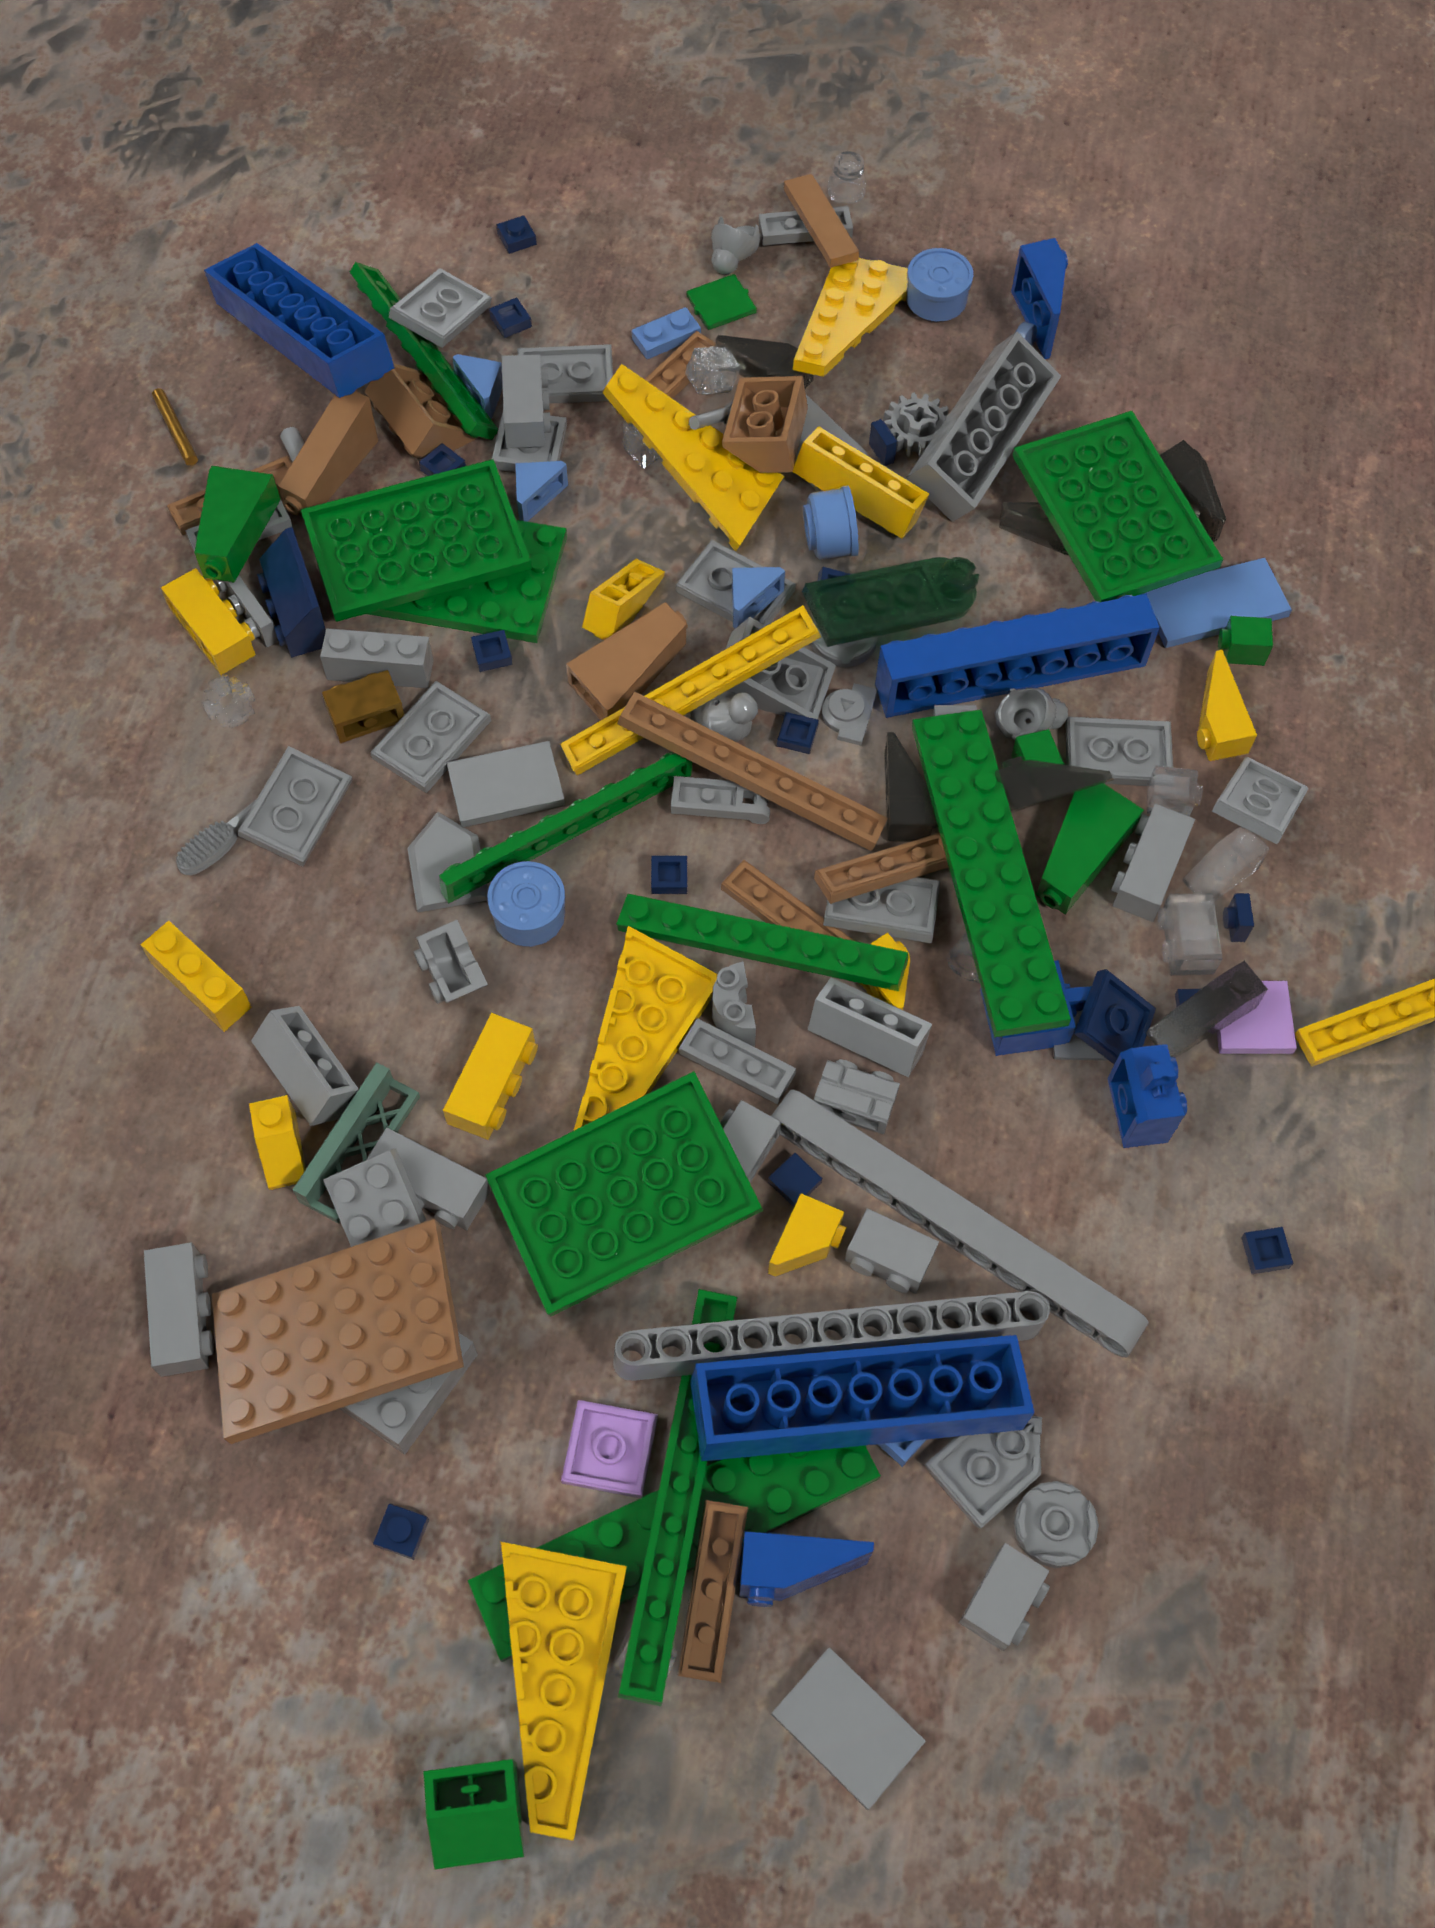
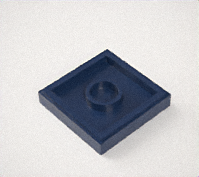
[1074,969,1156,1064]

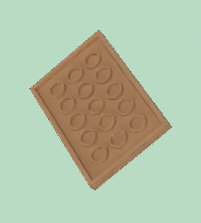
[212,1219,464,1444]

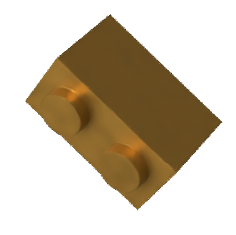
[322,670,404,744]

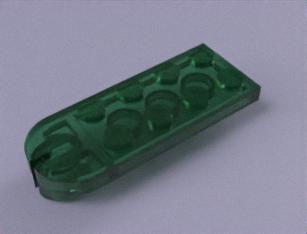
[802,557,980,647]

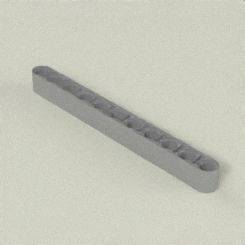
[771,1090,1149,1358]
[613,1291,1050,1381]

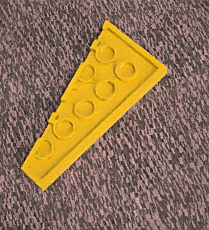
[793,258,908,377]
[603,364,784,552]
[574,926,718,1130]
[501,1542,627,1841]

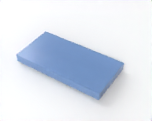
[1140,558,1292,648]

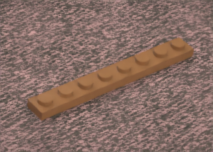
[618,691,888,851]

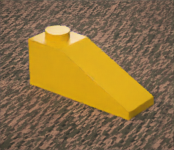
[582,558,665,640]
[1197,650,1257,761]

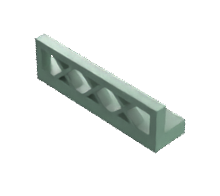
[293,1062,420,1224]

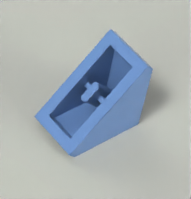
[452,354,503,419]
[515,461,568,522]
[732,567,785,628]

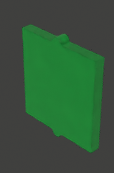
[686,274,757,330]

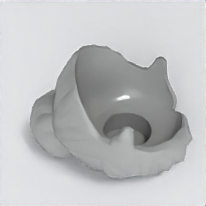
[711,217,761,275]
[994,688,1068,740]
[690,691,758,742]

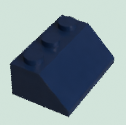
[257,527,326,658]

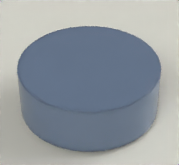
[1016,321,1037,346]

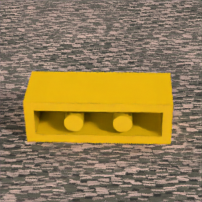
[161,568,256,675]
[140,920,252,1032]
[443,1013,538,1140]

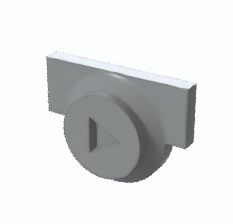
[822,683,878,746]

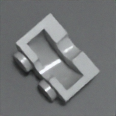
[413,920,488,1004]
[712,961,756,1046]

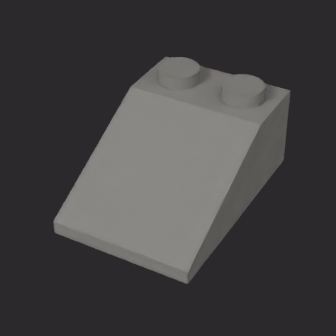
[725,617,836,719]

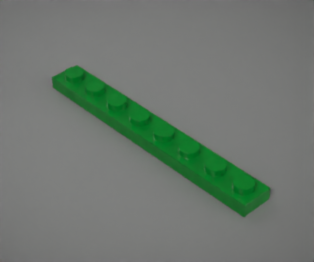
[350,262,499,440]
[439,752,693,904]
[616,894,908,991]

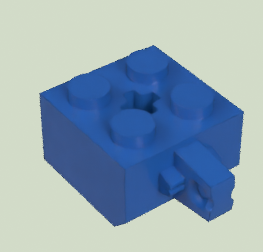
[980,960,1091,1056]
[1107,1044,1187,1148]

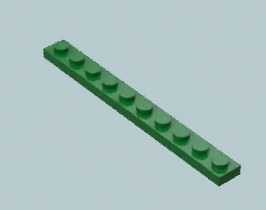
[618,1289,738,1707]

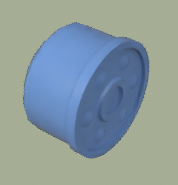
[906,248,973,322]
[803,485,859,560]
[487,861,565,947]

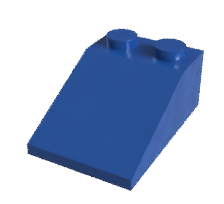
[1011,238,1068,359]
[739,1531,874,1607]

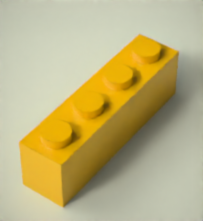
[793,426,929,539]

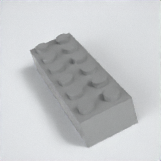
[906,331,1061,522]

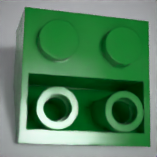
[423,1759,525,1870]

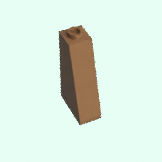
[278,391,378,516]
[566,602,688,720]

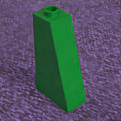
[194,466,281,583]
[1036,771,1144,915]

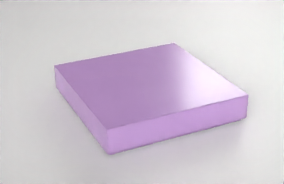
[1211,981,1297,1054]
[561,1400,658,1498]

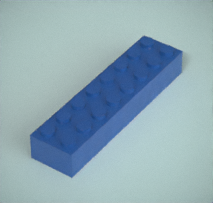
[204,243,395,398]
[875,594,1160,718]
[691,1335,1035,1461]

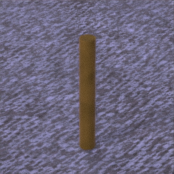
[152,388,198,466]

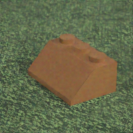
[364,363,476,458]
[722,376,808,473]

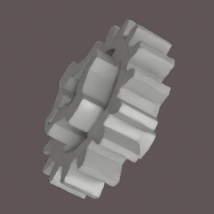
[883,393,949,457]

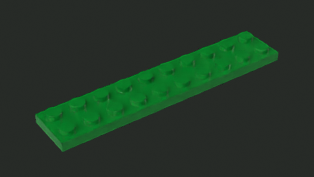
[912,709,1071,1038]
[468,1445,881,1663]

